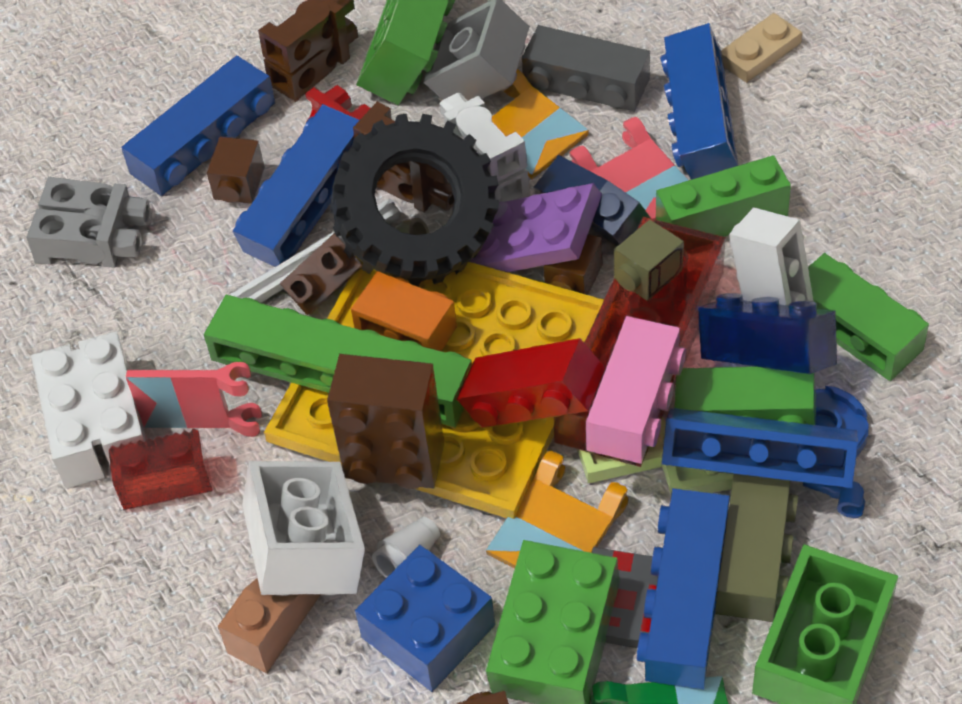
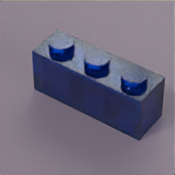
[698,293,837,374]

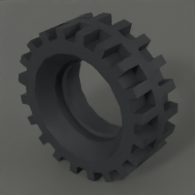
[330,114,499,287]

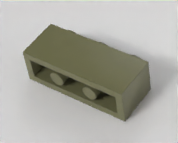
[716,474,798,622]

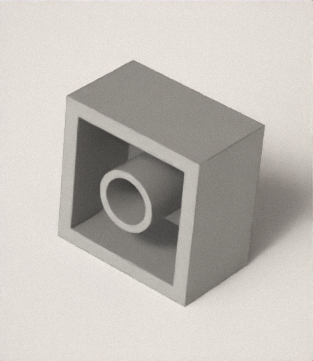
[423,0,530,101]

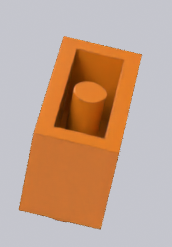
[351,271,457,351]

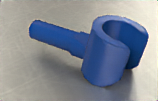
[803,481,865,518]

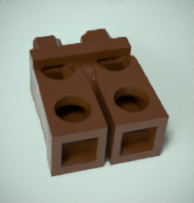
[258,0,358,102]
[353,101,455,213]

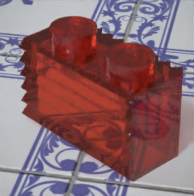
[108,428,213,510]

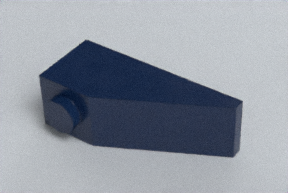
[534,155,653,246]

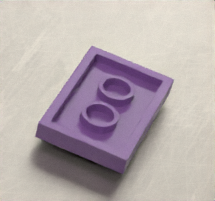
[469,183,602,272]

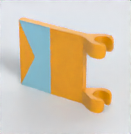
[492,69,589,180]
[486,451,629,569]

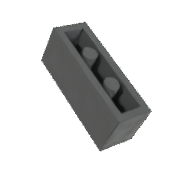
[521,25,650,112]

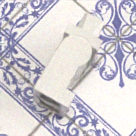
[439,93,530,202]

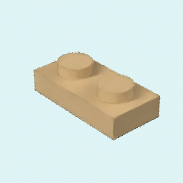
[721,13,802,83]

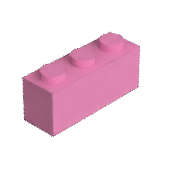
[586,316,686,464]

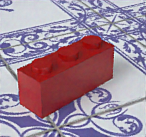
[456,338,606,428]

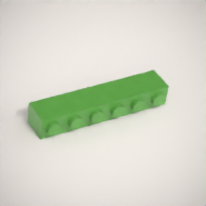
[204,294,472,428]

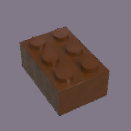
[327,354,444,489]

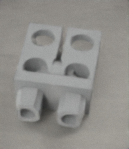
[26,177,151,268]

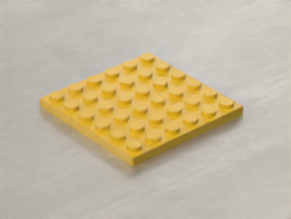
[264,262,611,519]

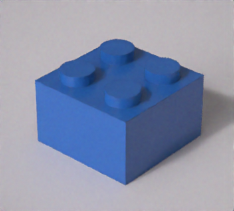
[355,544,495,692]

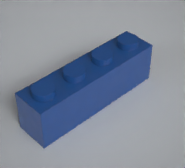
[660,23,739,180]
[121,55,275,196]
[232,104,359,267]
[662,408,858,488]
[637,488,730,690]

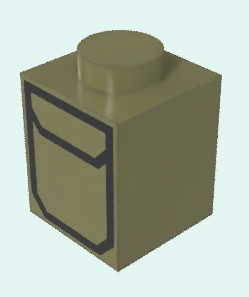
[614,220,684,301]

